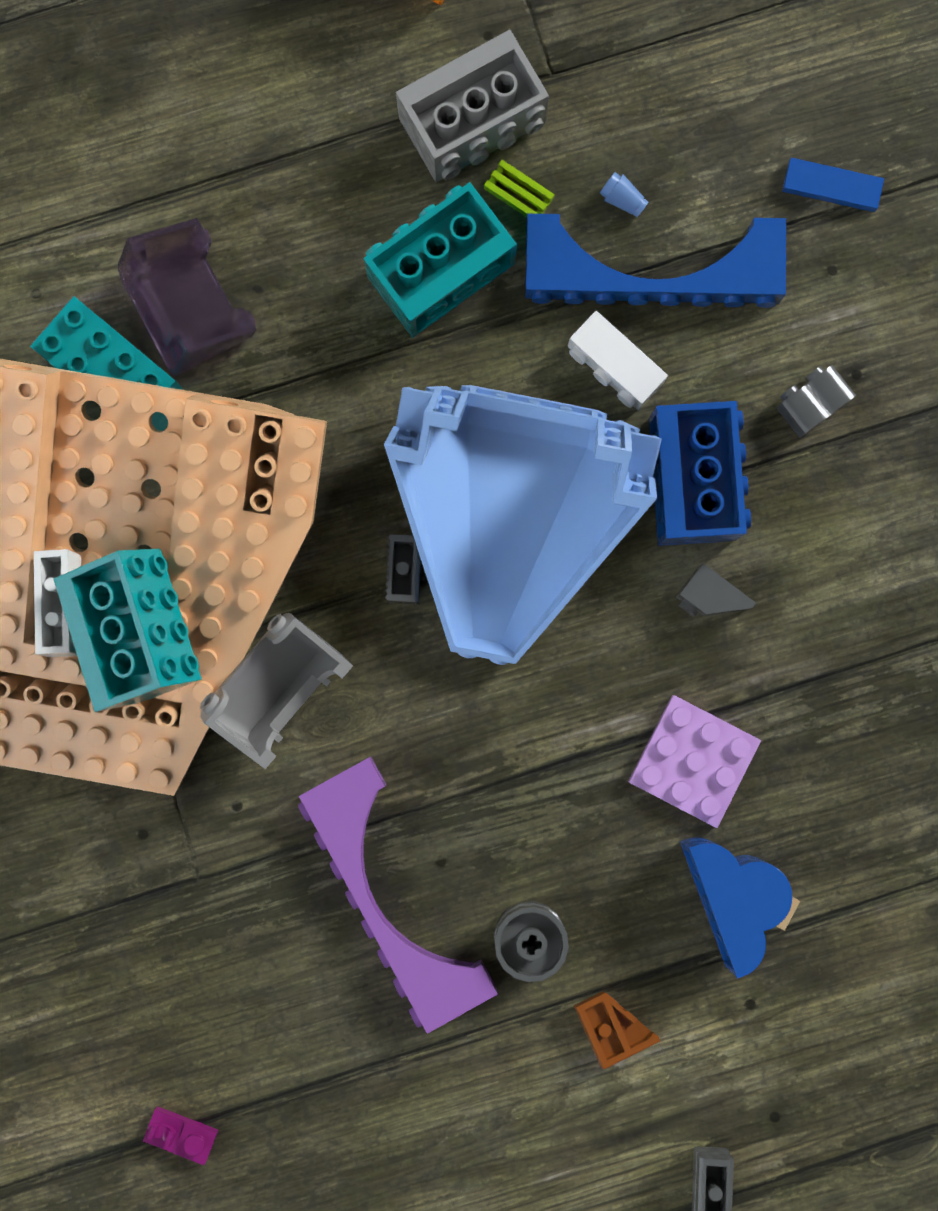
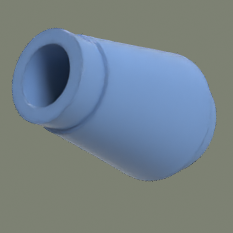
[600,172,648,217]

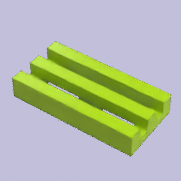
[484,160,555,217]

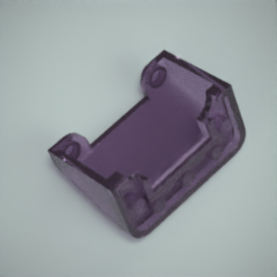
[118,218,257,376]

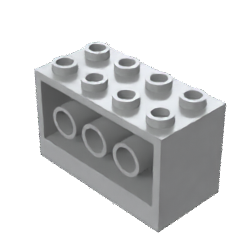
[396,30,549,183]

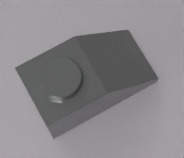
[676,563,756,617]

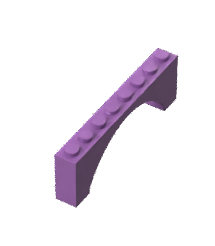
[298,757,498,1034]

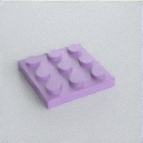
[628,695,761,828]

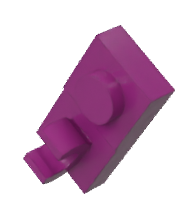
[143,1106,219,1166]

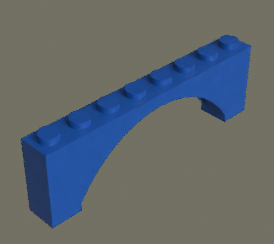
[525,213,786,308]

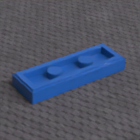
[782,158,884,212]

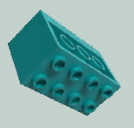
[363,182,517,338]
[30,296,183,431]
[53,549,202,712]

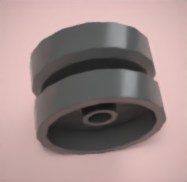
[494,901,569,982]

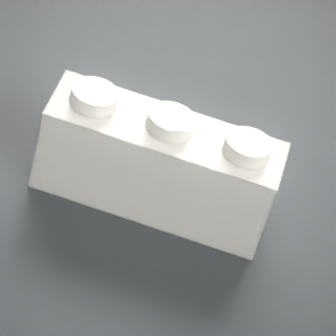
[568,311,668,410]
[34,549,81,657]

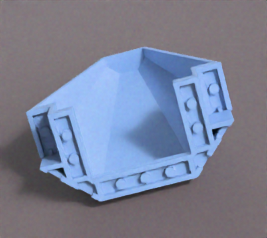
[384,385,662,665]

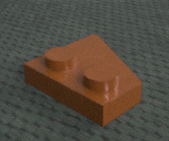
[574,991,660,1069]

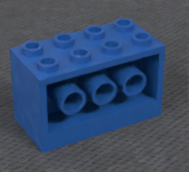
[648,401,751,546]

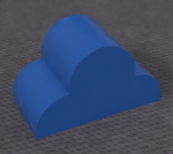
[679,837,792,978]

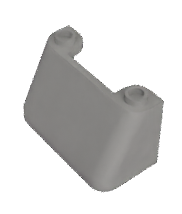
[200,613,353,769]

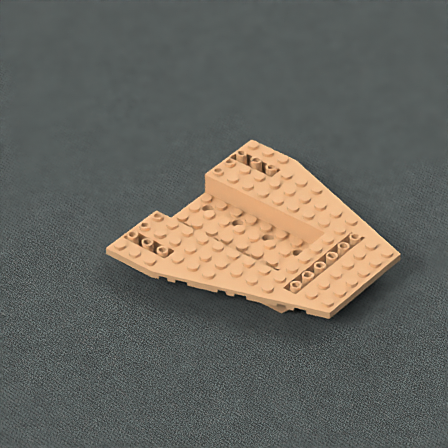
[0,359,327,796]

